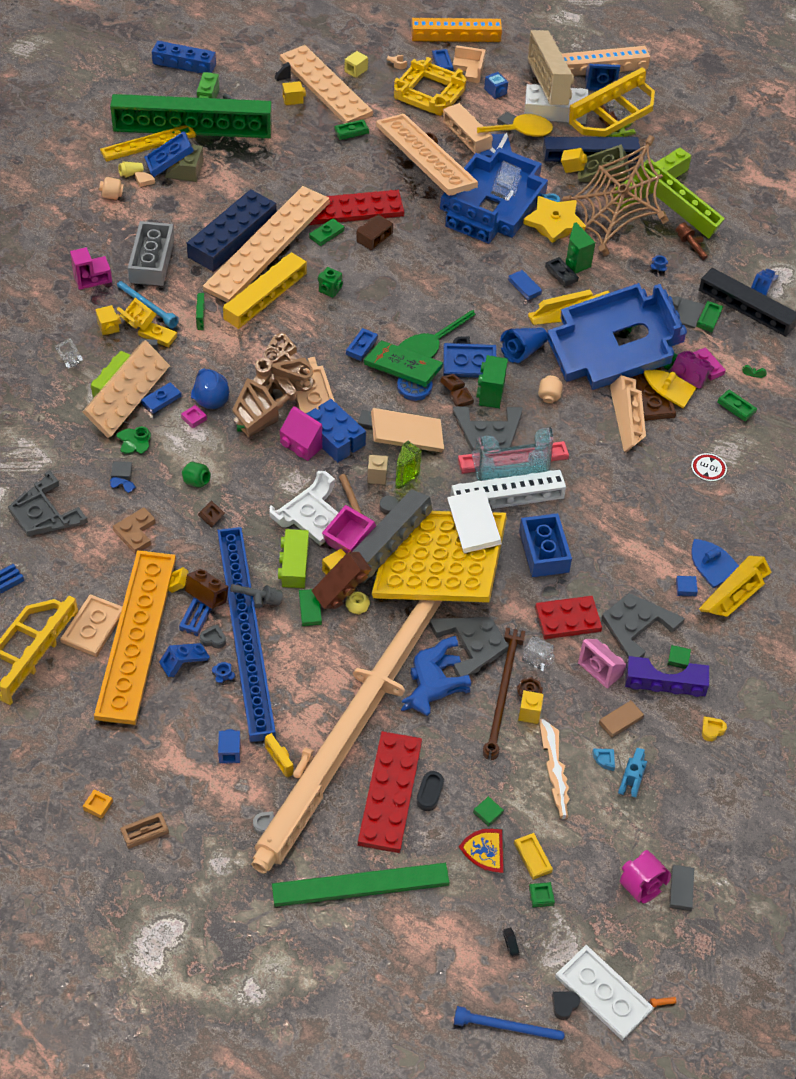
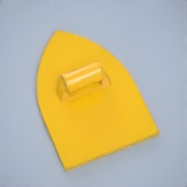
[644,370,697,409]

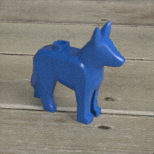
[401,636,471,716]

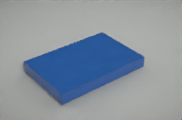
[144,131,194,177]
[443,343,496,378]

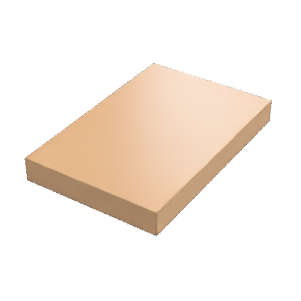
[60,594,122,657]

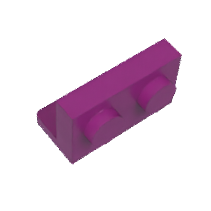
[670,351,714,389]

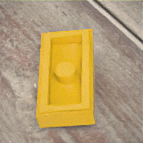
[138,322,177,348]
[265,733,294,778]

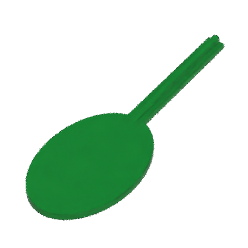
[398,310,476,358]

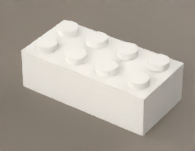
[524,84,588,124]

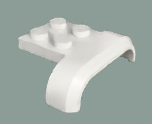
[270,471,338,545]

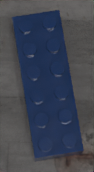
[187,189,277,272]

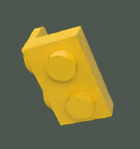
[117,298,157,331]

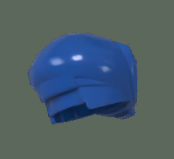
[191,368,230,409]

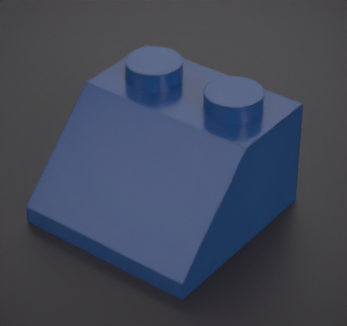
[585,64,620,91]

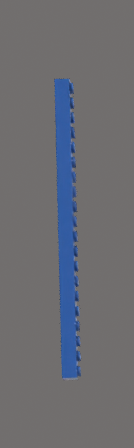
[217,527,276,742]

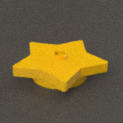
[523,196,586,243]

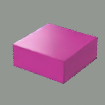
[181,405,207,429]

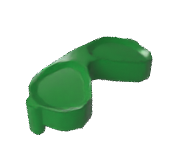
[742,365,767,378]

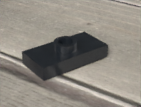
[545,257,579,287]

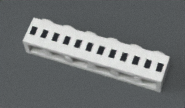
[450,470,566,509]

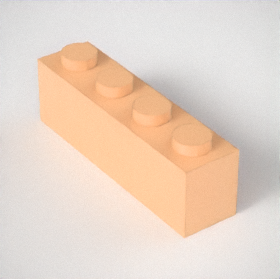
[443,103,493,154]

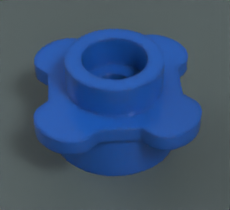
[651,255,668,271]
[212,662,235,683]

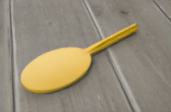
[476,114,553,137]

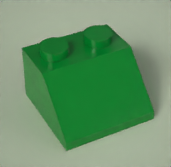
[566,222,596,274]

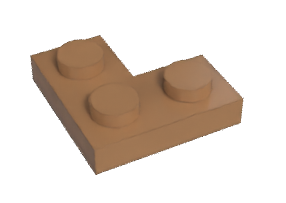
[113,507,156,554]

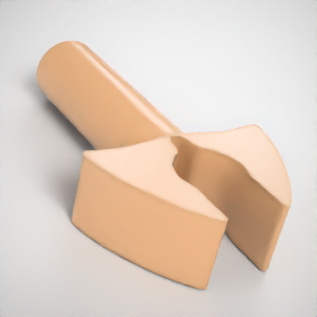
[293,748,314,778]

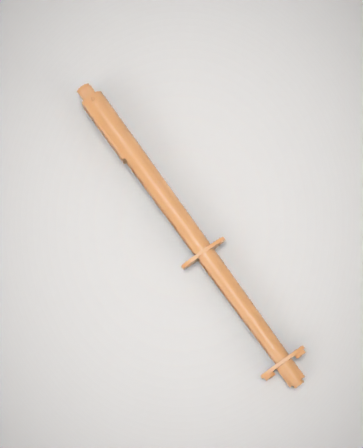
[251,600,442,874]

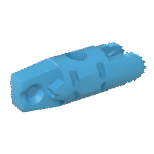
[618,748,647,798]

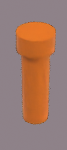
[650,997,676,1008]

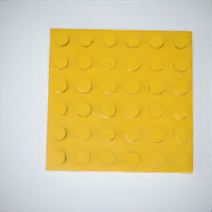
[372,511,507,602]

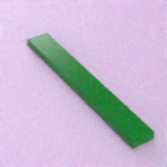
[272,863,450,907]

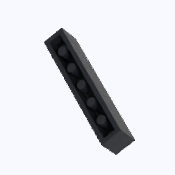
[699,268,796,337]

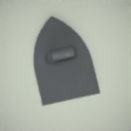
[671,296,704,329]

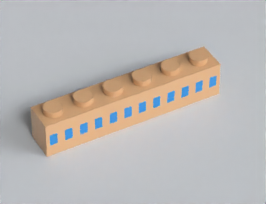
[562,46,650,76]

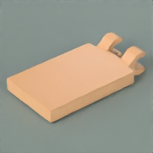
[295,357,335,413]

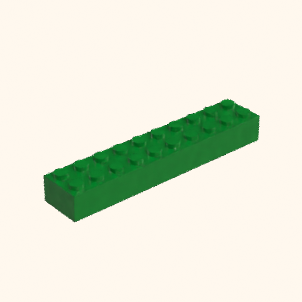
[110,94,272,138]

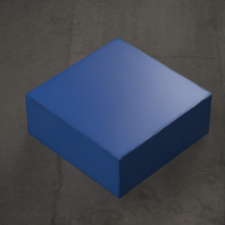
[676,576,698,596]

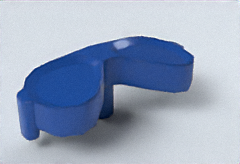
[110,477,136,493]

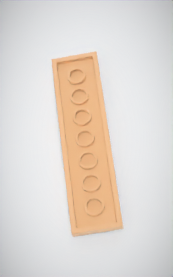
[280,45,373,124]

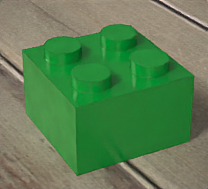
[476,355,508,409]

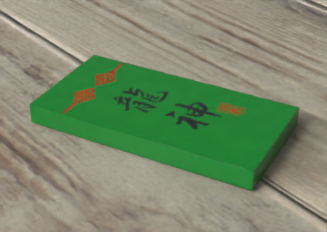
[364,340,443,387]

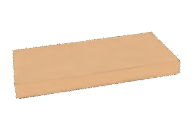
[371,408,444,453]

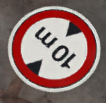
[691,453,727,481]

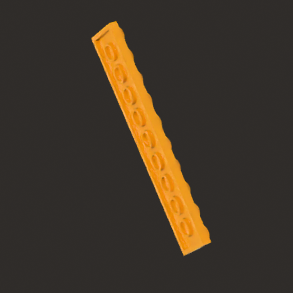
[94,550,176,725]

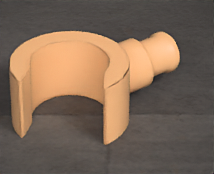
[387,55,407,70]

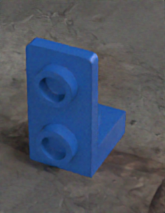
[751,269,779,296]
[159,643,210,677]

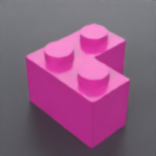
[70,247,112,290]

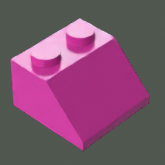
[280,406,322,461]

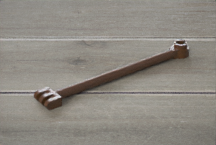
[482,627,526,760]

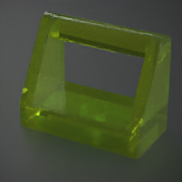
[395,441,421,489]

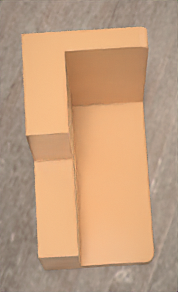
[453,46,486,83]

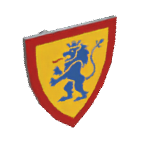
[458,828,505,873]

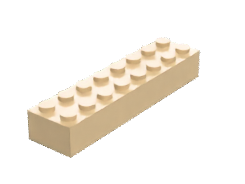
[528,30,574,105]

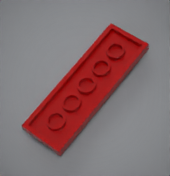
[308,190,405,225]
[358,731,422,853]

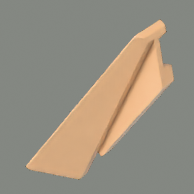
[610,375,646,452]

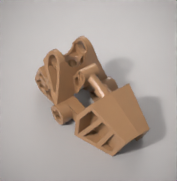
[232,333,313,438]

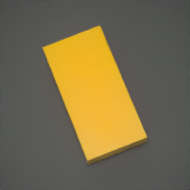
[514,833,553,880]

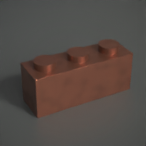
[312,552,372,609]

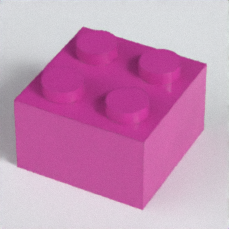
[322,505,376,553]

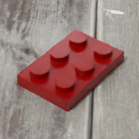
[535,595,602,639]

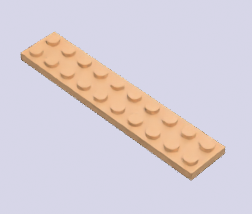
[376,114,478,196]
[202,186,330,302]

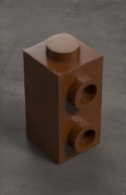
[185,569,229,609]

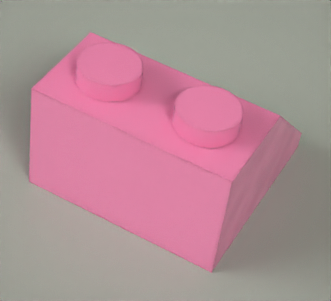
[578,639,626,688]

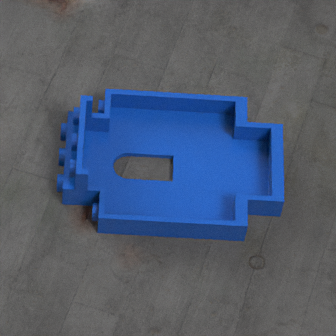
[440,147,548,244]
[547,283,687,390]

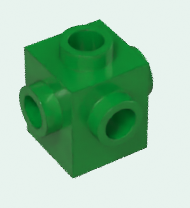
[318,267,343,298]

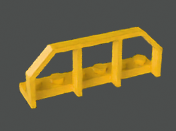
[569,67,655,137]
[0,596,78,705]

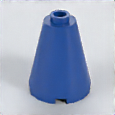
[500,327,547,363]

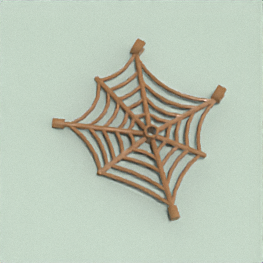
[562,135,669,257]

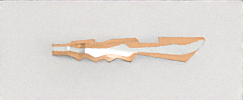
[539,719,570,819]

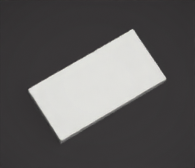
[447,489,502,553]
[555,945,654,1041]

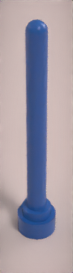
[454,1006,565,1040]

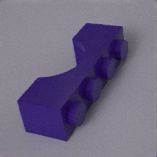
[625,656,709,697]

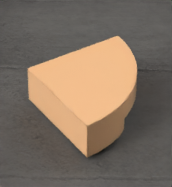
[134,172,155,187]

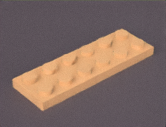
[82,340,170,438]

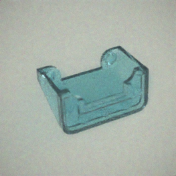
[472,427,553,481]

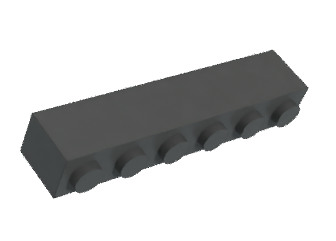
[352,489,432,583]

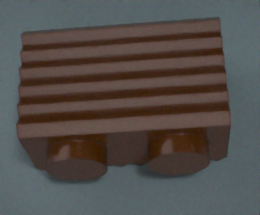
[356,214,394,251]

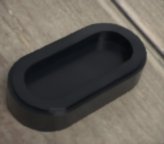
[416,771,444,811]

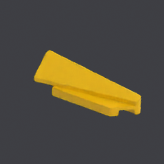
[528,290,610,325]
[699,556,772,617]

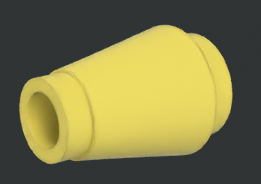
[118,161,144,178]

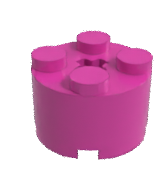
[620,850,671,904]

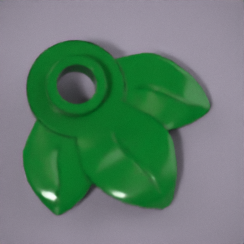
[116,426,151,454]

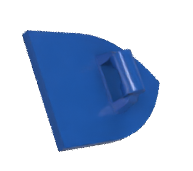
[691,539,739,588]

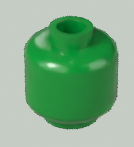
[182,461,211,488]

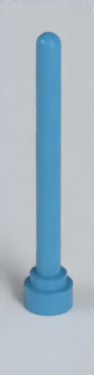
[117,281,179,329]

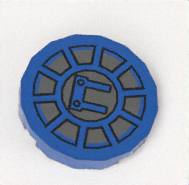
[397,377,433,401]

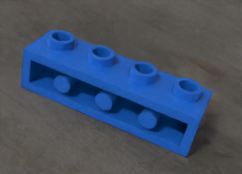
[152,41,216,74]

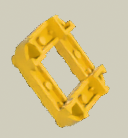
[394,57,466,116]

